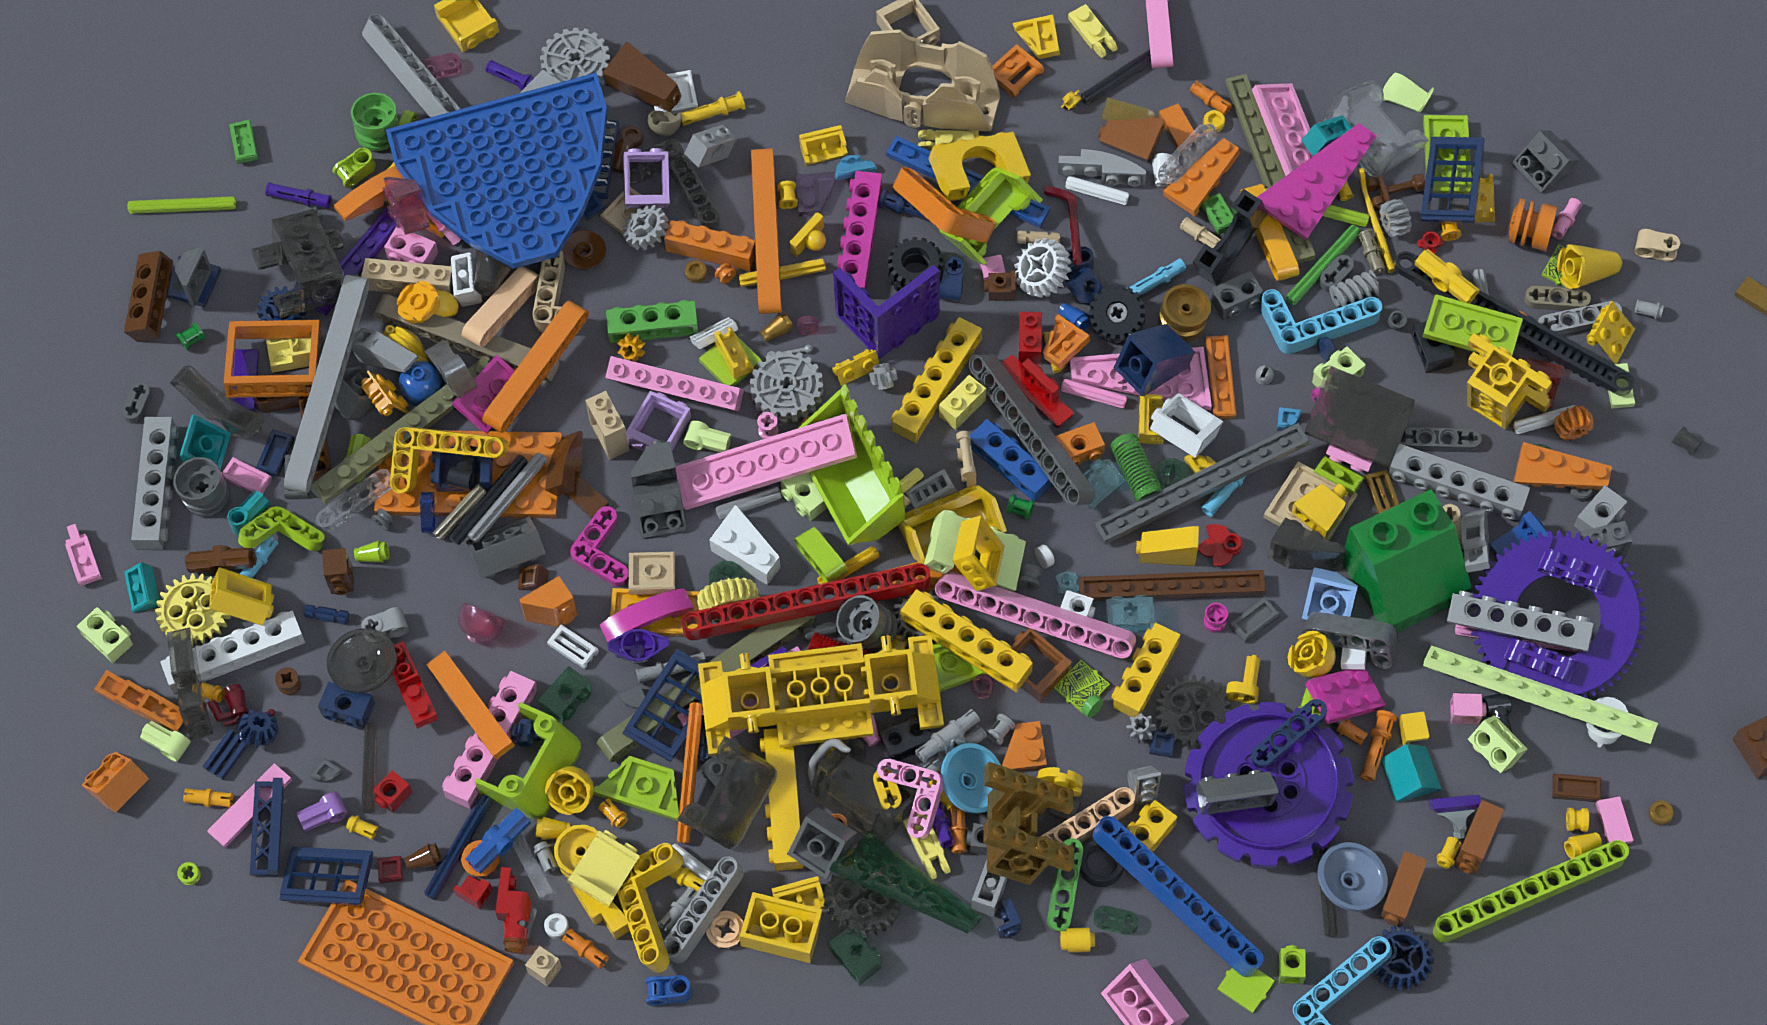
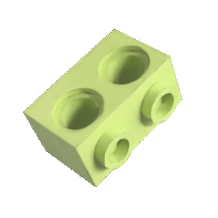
[1312,347,1366,398]
[77,607,133,663]
[1468,715,1528,773]

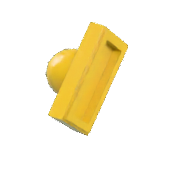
[790,212,826,257]

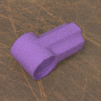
[296,792,348,832]

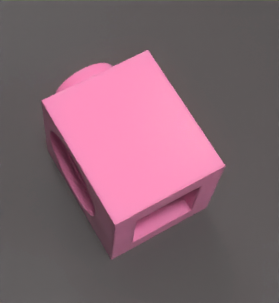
[1450,693,1486,725]

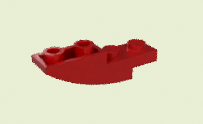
[382,641,439,729]

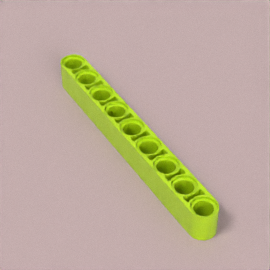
[1433,840,1629,943]

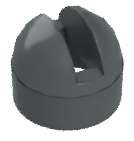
[1388,310,1407,330]

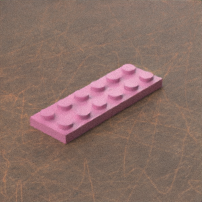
[1252,83,1313,176]

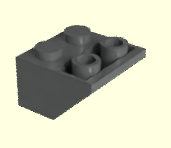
[1512,130,1580,193]
[633,479,687,538]

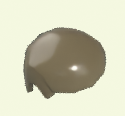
[647,110,682,136]

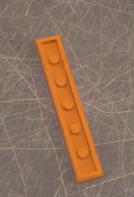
[426,651,515,760]

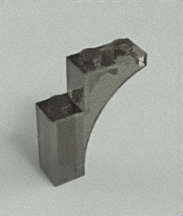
[169,366,265,437]
[167,627,213,739]

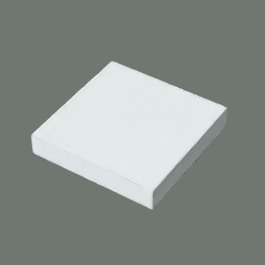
[654,70,698,114]

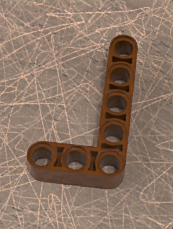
[253,385,332,481]

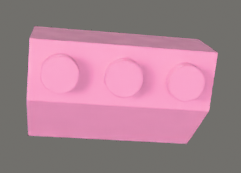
[1101,958,1189,1025]

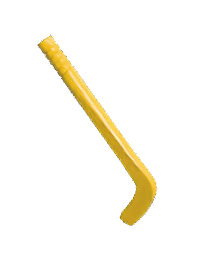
[1358,168,1395,273]

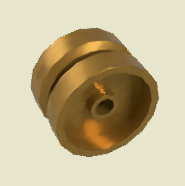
[1158,284,1211,342]

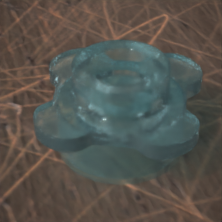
[1055,571,1079,595]

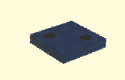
[167,256,221,307]

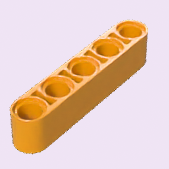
[1240,184,1299,281]

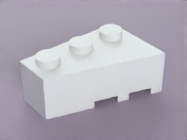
[709,505,781,585]

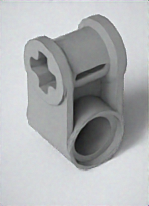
[361,607,409,644]

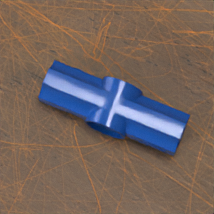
[465,808,531,874]

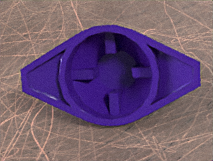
[607,629,669,663]

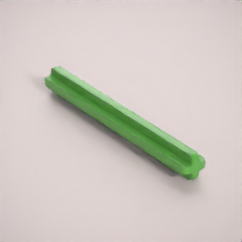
[1286,224,1361,305]

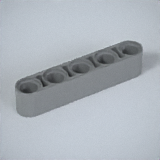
[664,856,744,964]

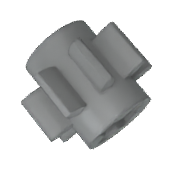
[869,363,898,390]
[1126,713,1156,744]

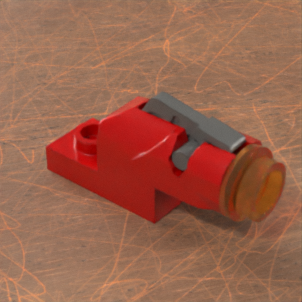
[495,867,537,953]

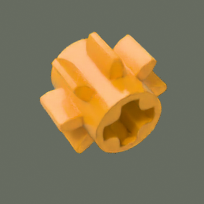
[617,334,646,362]

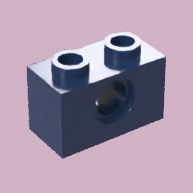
[318,681,375,728]

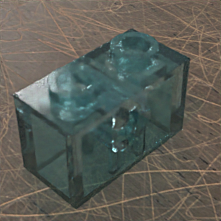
[1106,595,1155,633]

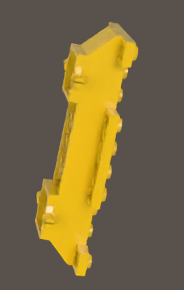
[698,635,944,756]

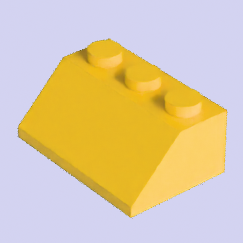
[740,892,823,964]

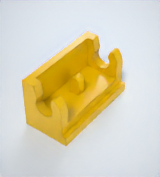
[799,125,848,166]
[1475,173,1495,223]
[714,327,754,380]
[1139,394,1164,444]
[772,876,826,909]

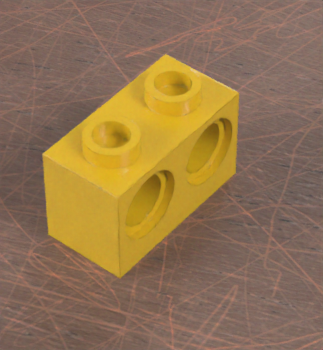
[1127,800,1177,852]

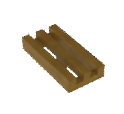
[1365,470,1399,514]

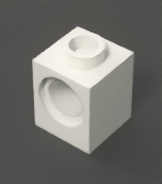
[1060,590,1096,618]

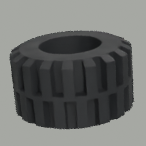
[888,237,943,292]

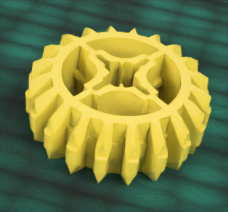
[697,577,760,621]

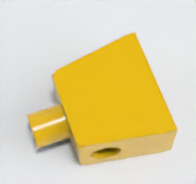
[1292,484,1348,541]

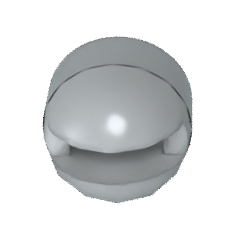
[1255,365,1274,385]

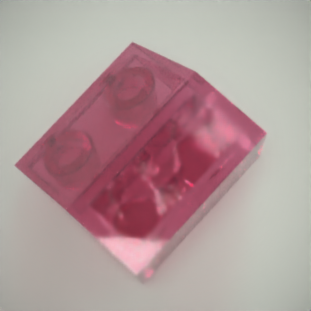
[382,177,430,235]

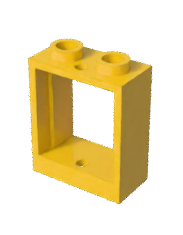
[952,515,1005,592]
[209,567,274,626]

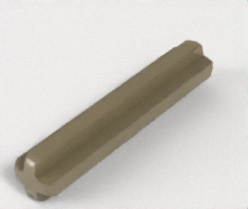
[434,484,486,540]

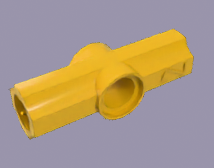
[1414,249,1479,304]

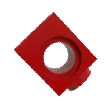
[373,770,413,812]

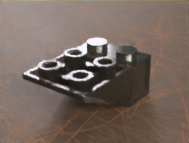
[1268,517,1347,572]

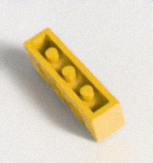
[1111,622,1181,718]

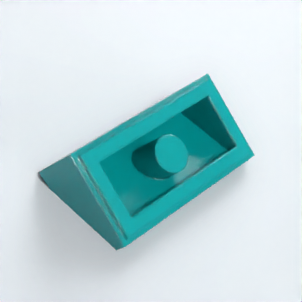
[124,562,159,613]

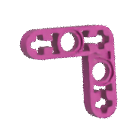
[570,506,629,587]

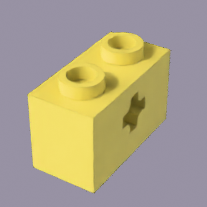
[939,375,986,430]

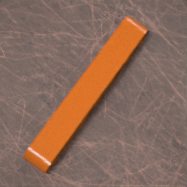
[482,300,589,433]

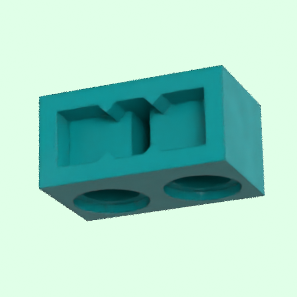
[1301,115,1352,156]

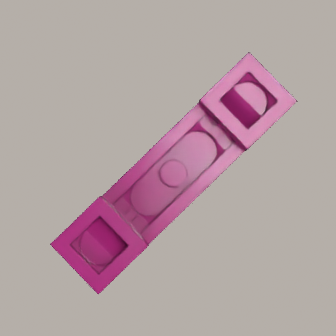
[600,588,694,642]

